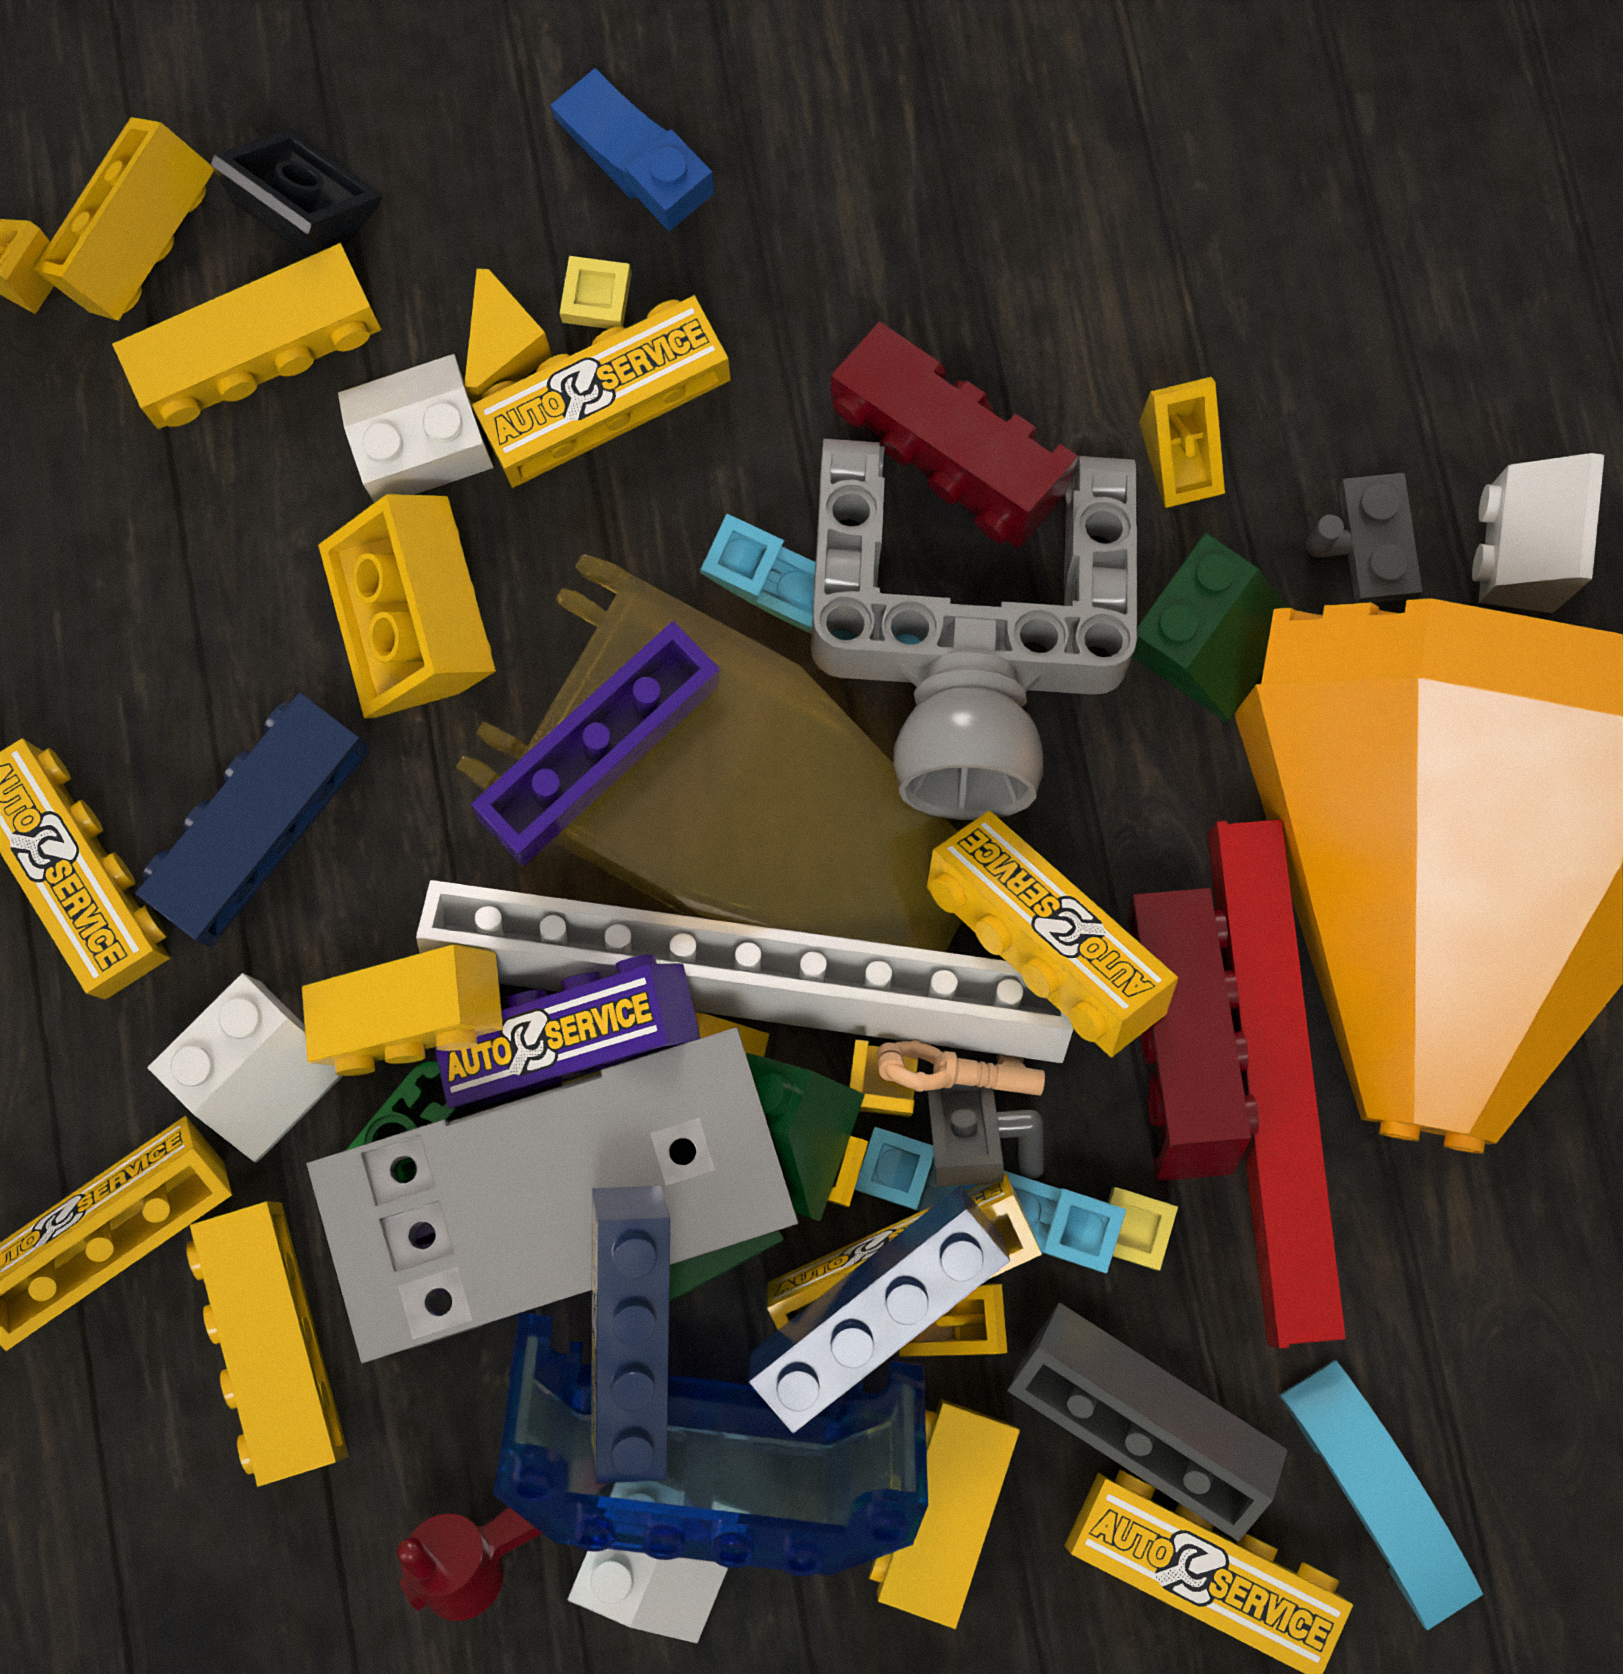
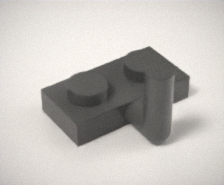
[1306,473,1423,603]
[927,1084,1044,1187]

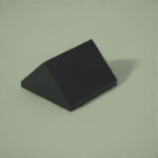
[211,129,383,257]

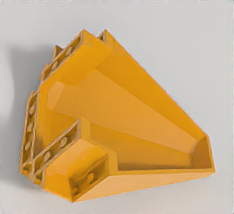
[1234,598,1623,1154]

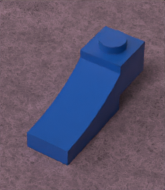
[550,68,714,231]

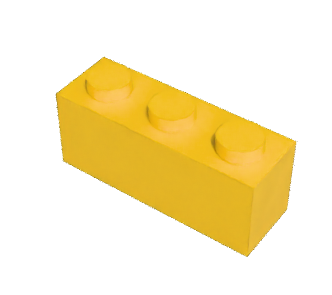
[33,117,214,321]
[302,944,503,1076]
[869,1399,1020,1629]

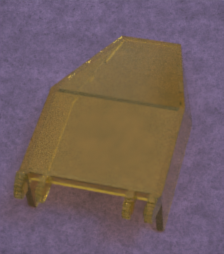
[456,554,962,952]

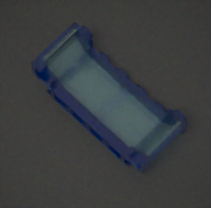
[493,1312,928,1576]

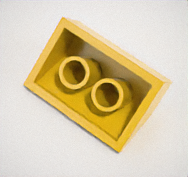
[318,494,496,719]

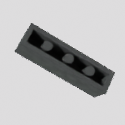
[1007,1302,1288,1542]

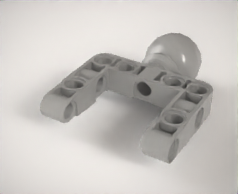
[810,438,1137,820]

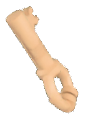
[877,1040,1045,1096]

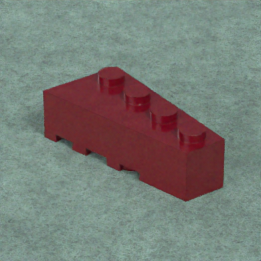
[831,321,1078,550]
[1127,888,1259,1182]

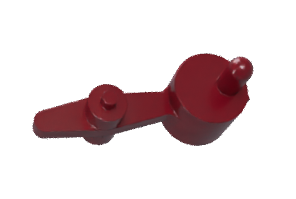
[397,1457,610,1621]

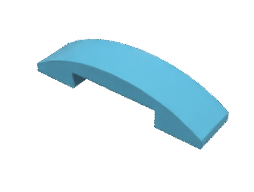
[700,514,921,645]
[855,1127,1127,1274]
[1279,1360,1483,1630]

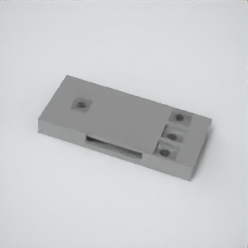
[306,1027,798,1363]

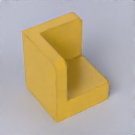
[849,1040,918,1118]

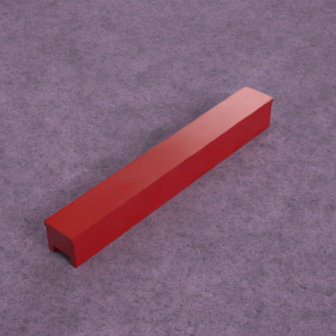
[1207,819,1346,1349]

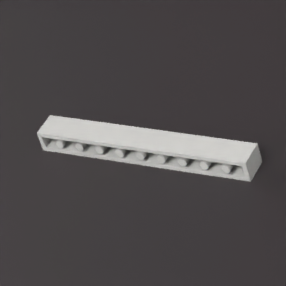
[416,880,1073,1063]

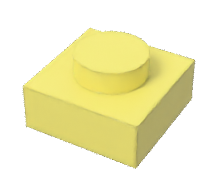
[560,256,632,329]
[1108,1187,1178,1270]

